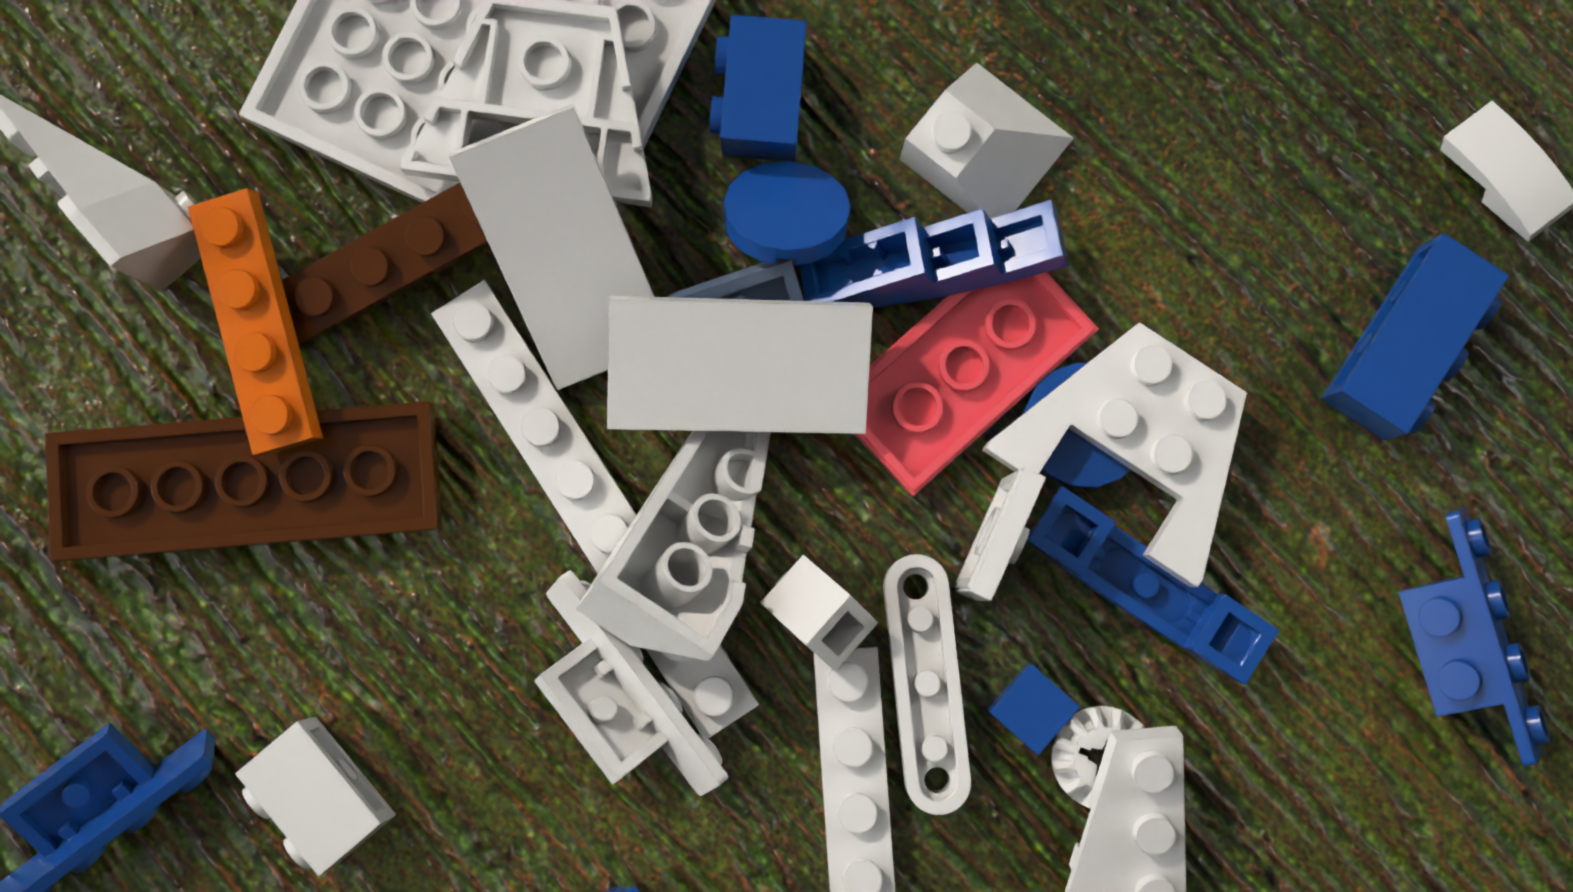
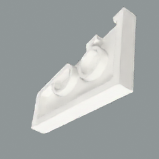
[1065,726,1186,892]

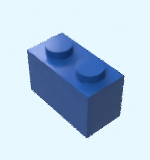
[710,15,807,161]

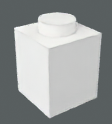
[760,555,878,671]

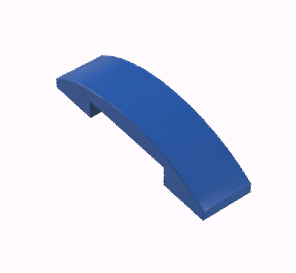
[1026,486,1279,685]

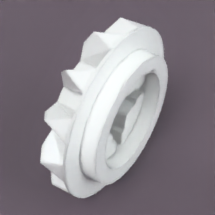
[1052,706,1145,809]

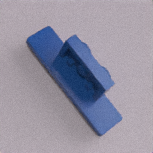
[1398,507,1550,767]
[0,723,215,892]

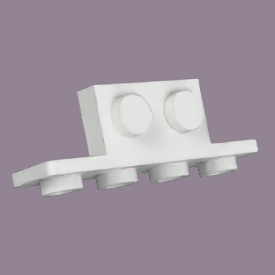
[534,570,728,796]

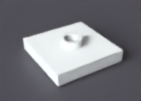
[954,467,1046,601]

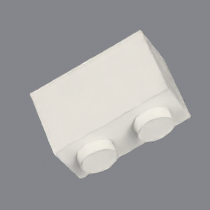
[235,717,396,877]

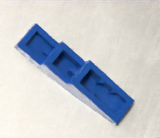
[800,200,1069,308]

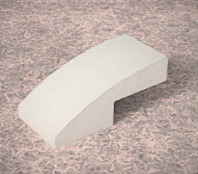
[1440,101,1573,242]

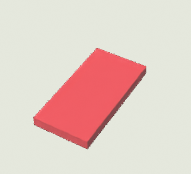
[855,272,1099,497]

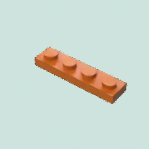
[188,188,323,456]

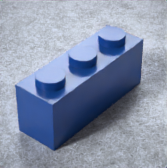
[1320,233,1509,440]

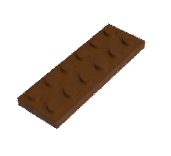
[45,401,443,562]

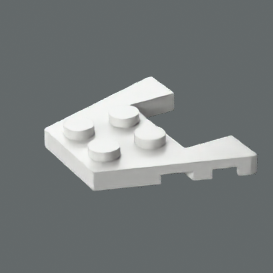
[400,0,653,207]
[982,322,1247,587]

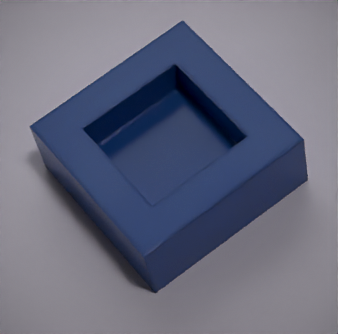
[986,663,1080,755]

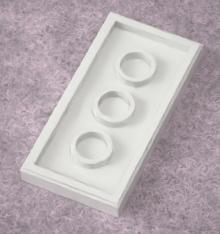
[449,103,655,390]
[607,296,873,434]

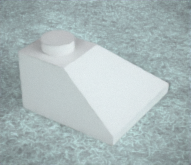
[900,63,1073,219]

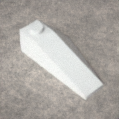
[0,95,201,292]
[575,431,771,661]

